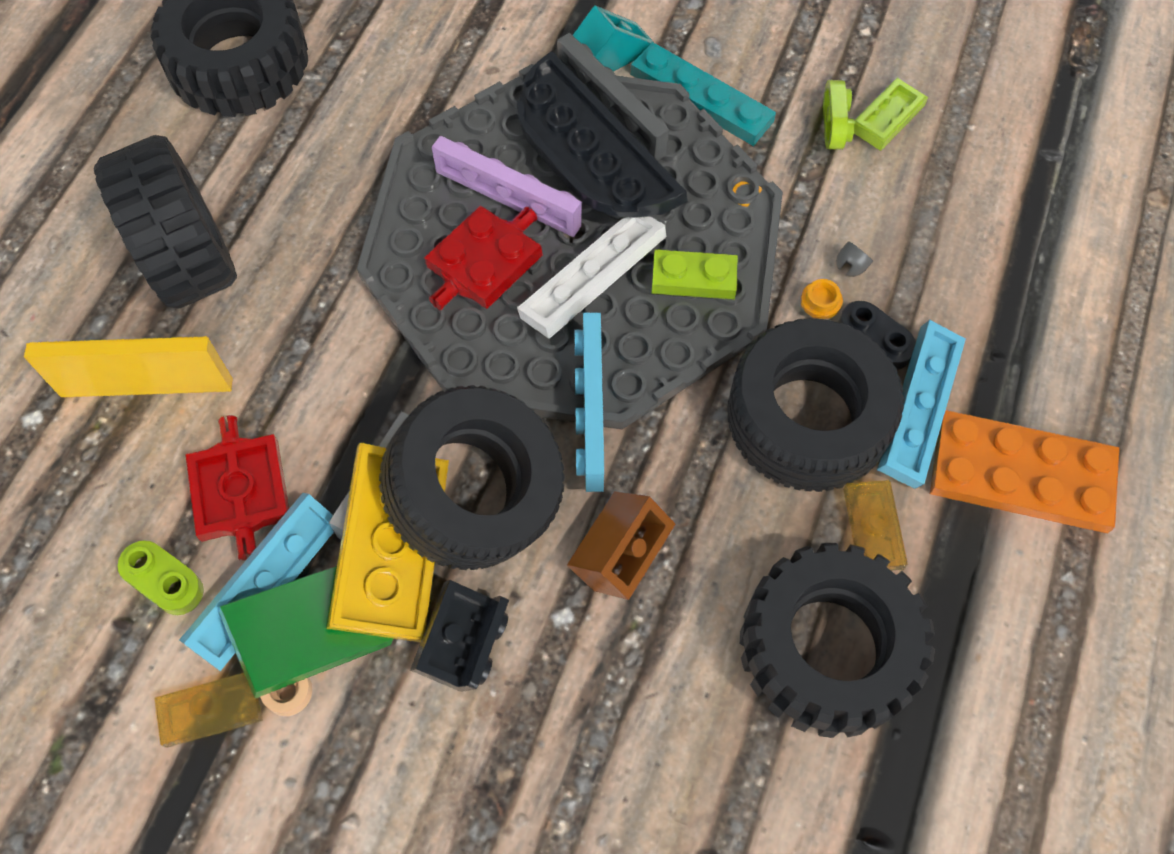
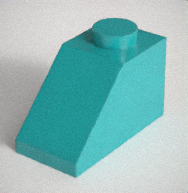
[573,5,654,72]

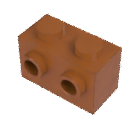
[567,491,676,600]

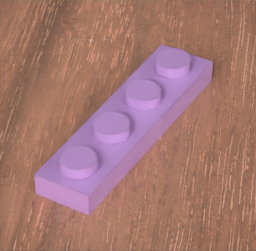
[432,136,581,237]

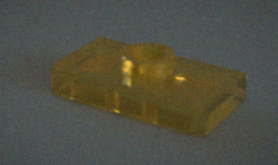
[843,480,908,571]
[154,673,263,748]

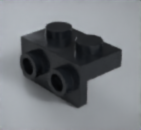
[410,580,509,692]

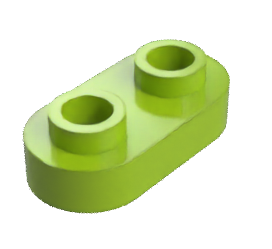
[823,80,854,150]
[118,541,204,615]

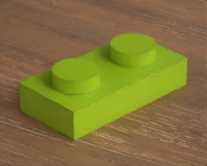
[651,249,738,300]

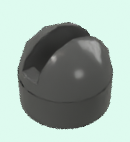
[836,241,873,277]

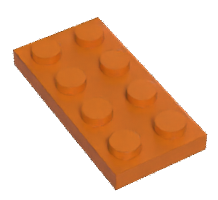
[930,410,1119,534]

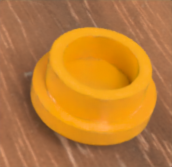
[801,279,843,319]

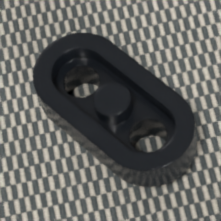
[839,301,916,370]

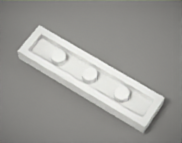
[517,216,667,339]

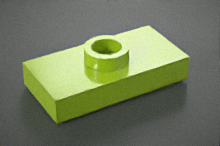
[854,78,928,151]

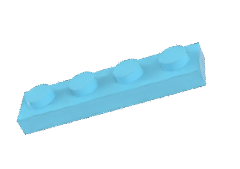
[575,313,604,492]
[877,320,966,489]
[179,493,334,671]

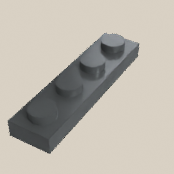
[557,32,669,161]

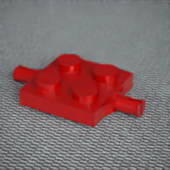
[424,205,543,310]
[185,415,289,561]

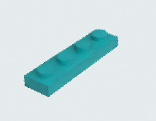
[630,42,776,146]

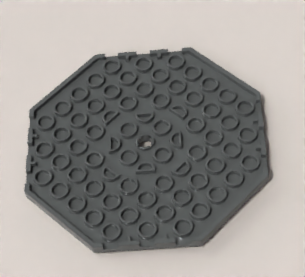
[357,64,783,430]

